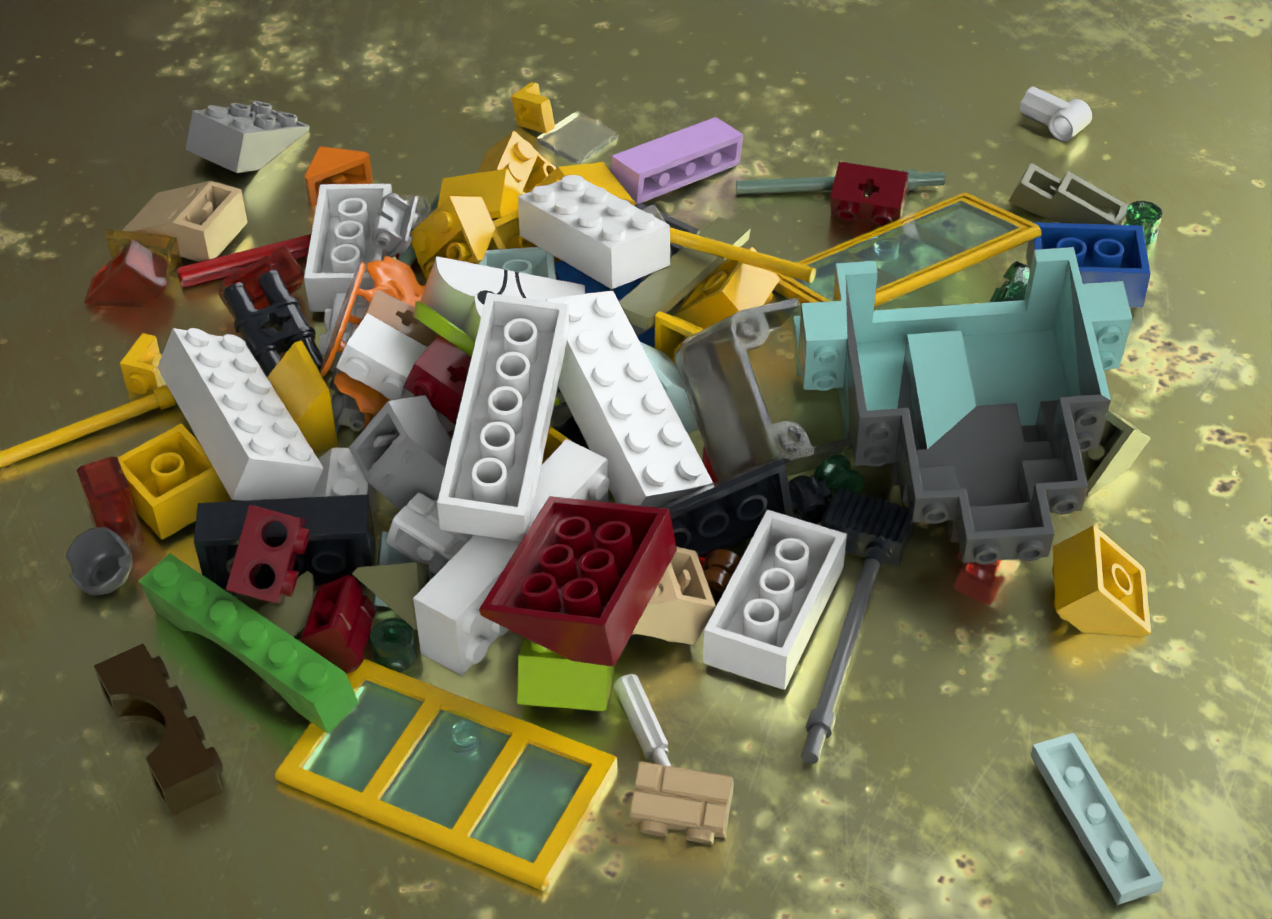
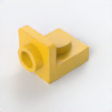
[511,82,555,134]
[120,333,162,395]

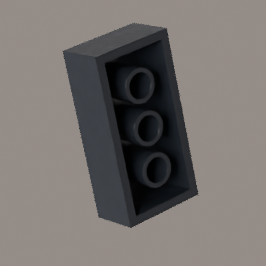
[194,494,377,596]

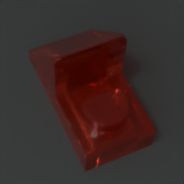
[955,550,1020,605]

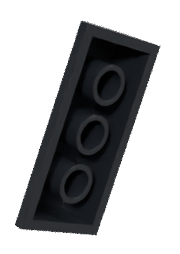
[657,458,794,558]

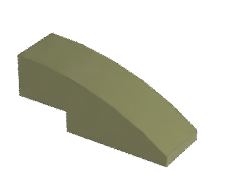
[1009,163,1129,225]

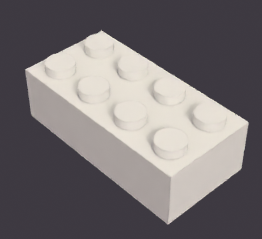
[518,175,670,289]
[304,184,392,312]
[703,510,847,690]

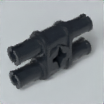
[223,270,324,377]

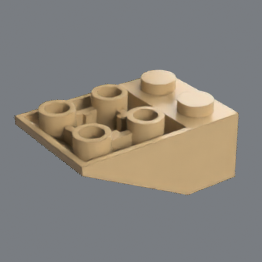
[118,181,248,262]
[632,547,716,645]

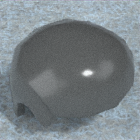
[66,527,133,596]

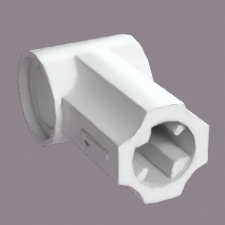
[1019,86,1092,141]

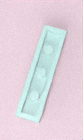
[1031,733,1164,905]

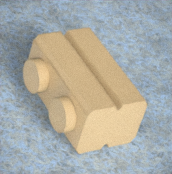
[630,761,734,844]

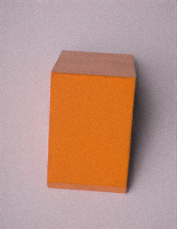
[304,146,373,207]

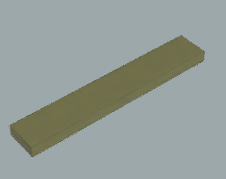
[619,217,751,330]

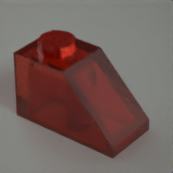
[84,239,169,307]

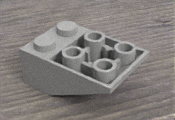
[185,101,310,173]
[349,395,452,510]

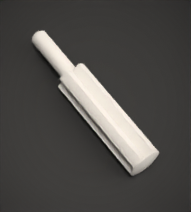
[614,674,671,766]

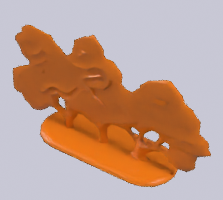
[320,256,426,415]

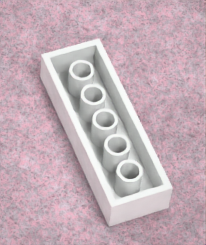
[545,291,713,508]
[437,293,569,542]
[157,328,323,501]
[413,439,610,676]

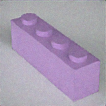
[611,117,743,205]

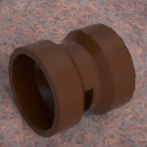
[703,549,741,606]

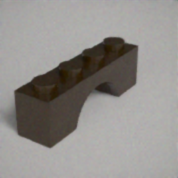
[94,643,224,816]

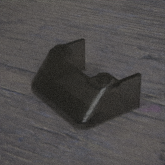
[675,298,851,481]

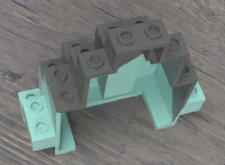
[792,247,1132,564]

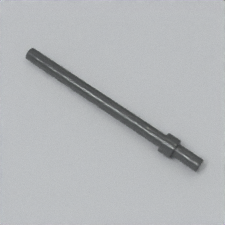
[801,558,880,764]

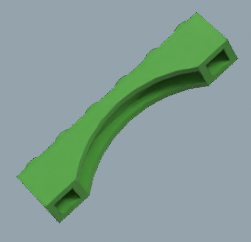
[138,553,359,734]

